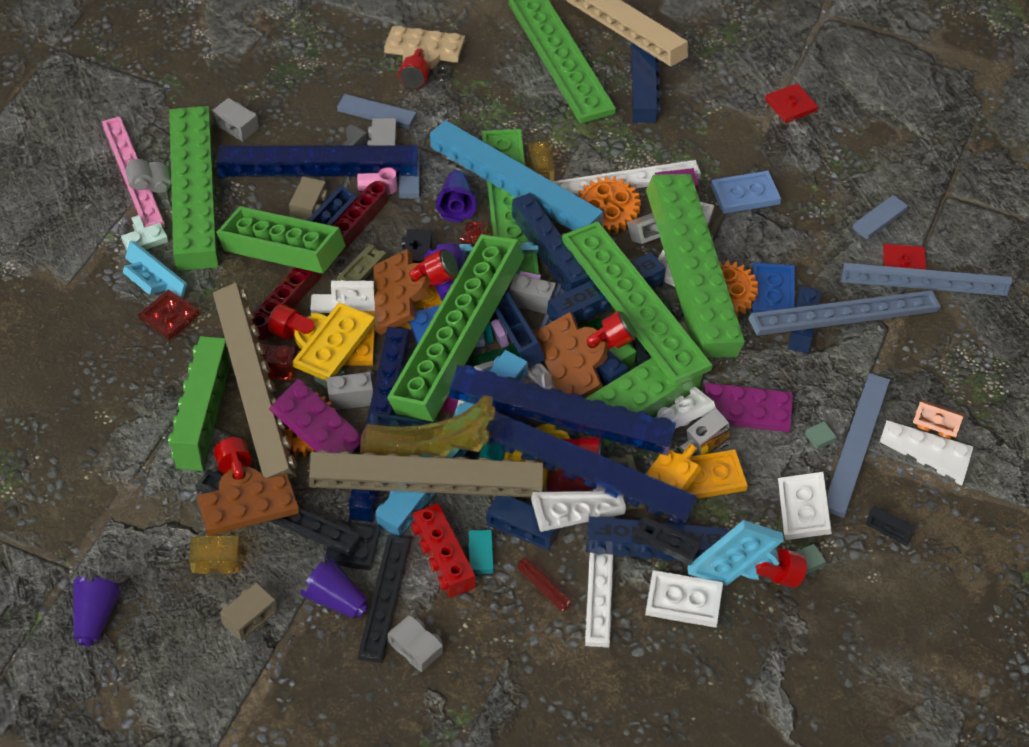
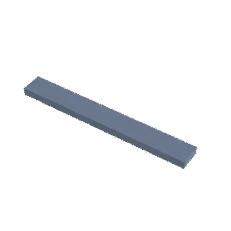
[841,263,1012,296]
[827,373,890,518]

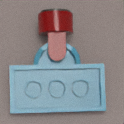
[688,520,807,588]

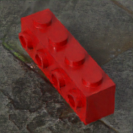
[410,504,475,598]

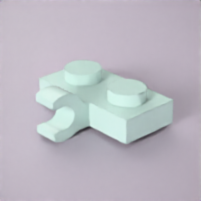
[121,215,168,250]

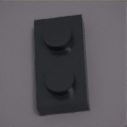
[866,506,915,546]

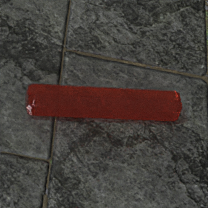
[517,558,571,612]

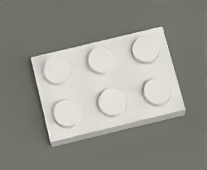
[778,472,832,540]
[645,570,723,627]

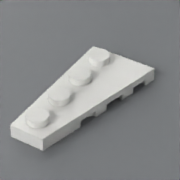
[627,387,716,447]
[880,420,973,486]
[531,491,626,532]

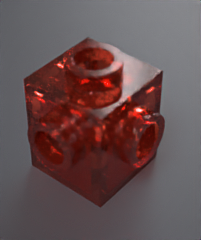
[461,222,492,247]

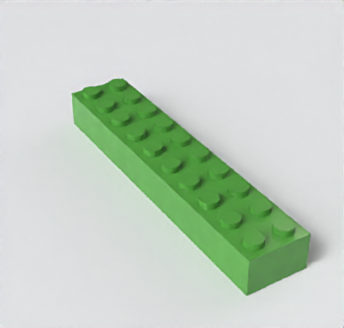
[169,106,218,271]
[646,174,745,358]
[387,234,525,422]

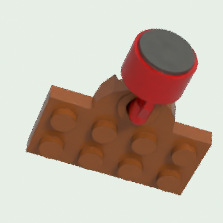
[374,249,458,335]
[534,311,636,408]
[196,437,299,536]

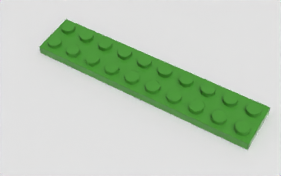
[508,0,616,124]
[482,129,539,283]
[562,221,712,386]

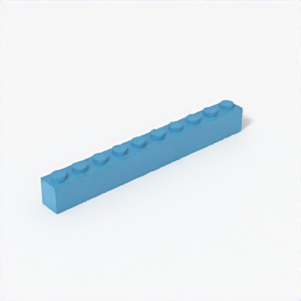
[430,120,603,231]
[375,350,528,537]

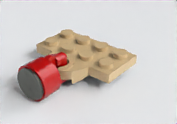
[384,26,465,88]

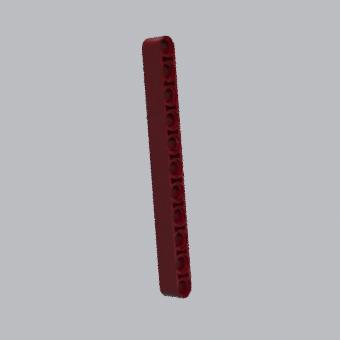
[252,181,387,340]

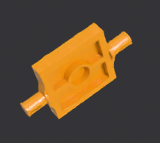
[640,443,702,510]

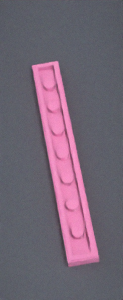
[102,116,165,228]

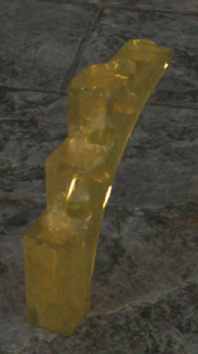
[360,395,495,458]

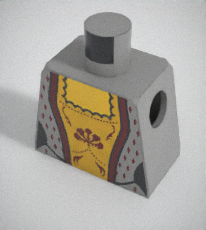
[679,408,730,455]

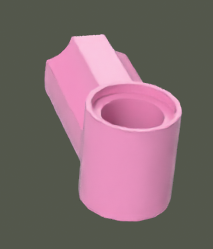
[357,168,398,194]

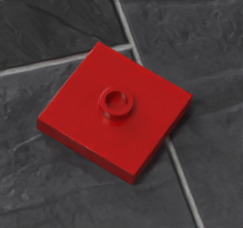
[765,83,818,123]
[882,244,926,270]

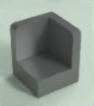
[338,124,367,160]

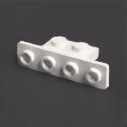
[310,280,375,313]

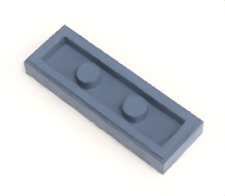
[399,151,420,198]
[852,195,908,240]

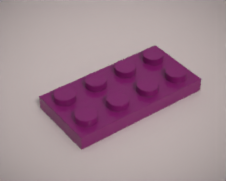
[269,378,365,453]
[704,382,792,432]

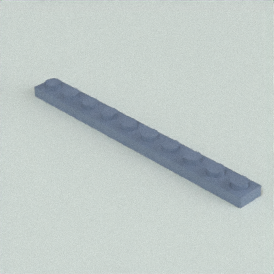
[748,290,941,336]

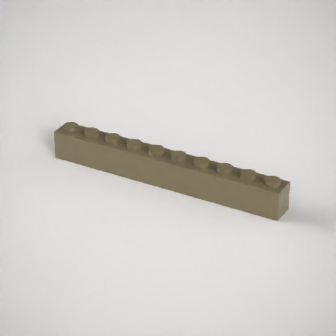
[213,283,297,480]
[309,450,543,497]

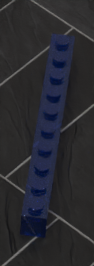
[217,145,419,177]
[349,327,409,522]
[450,365,676,456]
[476,408,698,524]

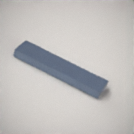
[337,94,416,130]

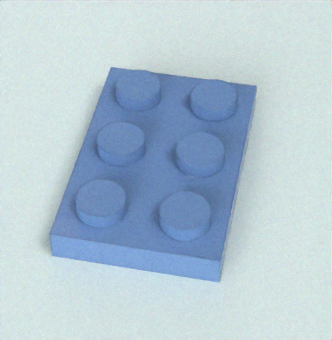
[711,171,781,214]

